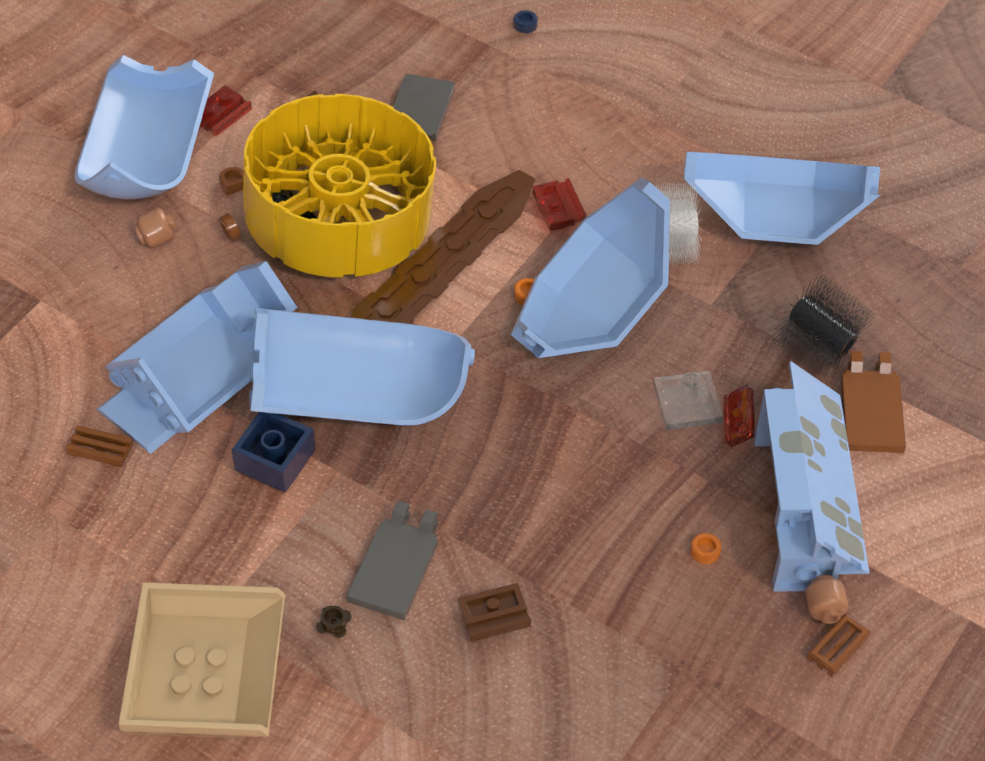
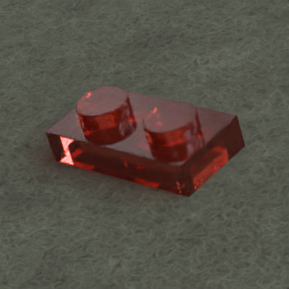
[724,384,755,447]

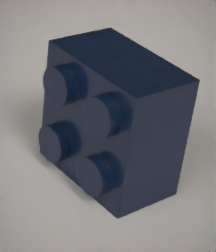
[232,412,316,493]

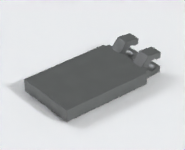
[393,74,455,141]
[347,501,438,621]

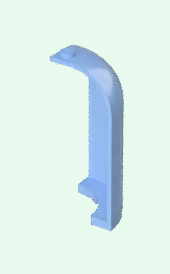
[75,55,214,199]
[249,308,475,425]

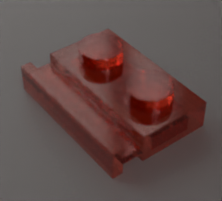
[200,85,252,137]
[532,178,587,231]

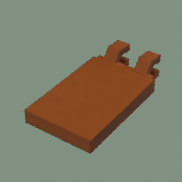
[841,351,906,453]

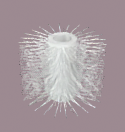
[656,182,702,265]

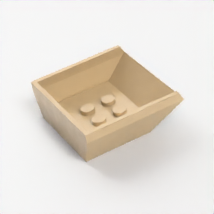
[119,583,285,738]

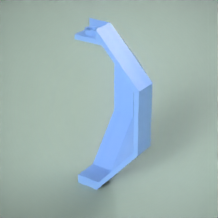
[684,151,881,245]
[511,178,670,358]

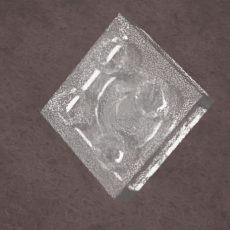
[653,370,723,430]

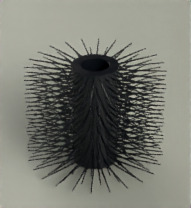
[772,276,874,379]

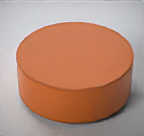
[514,278,534,305]
[690,533,722,564]

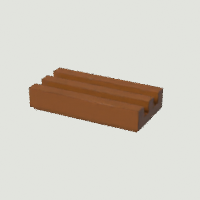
[66,425,133,467]
[807,614,871,677]

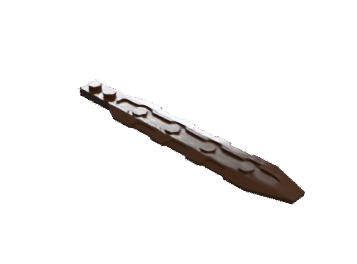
[352,170,535,324]

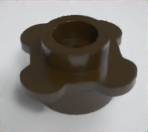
[316,606,351,638]

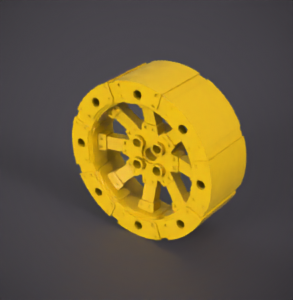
[244,94,436,278]

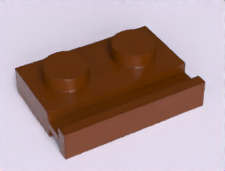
[458,583,531,642]

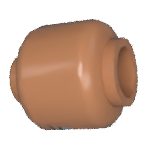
[134,208,177,247]
[805,575,849,624]

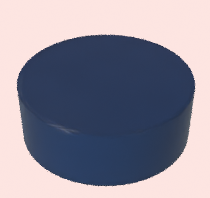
[513,10,538,34]

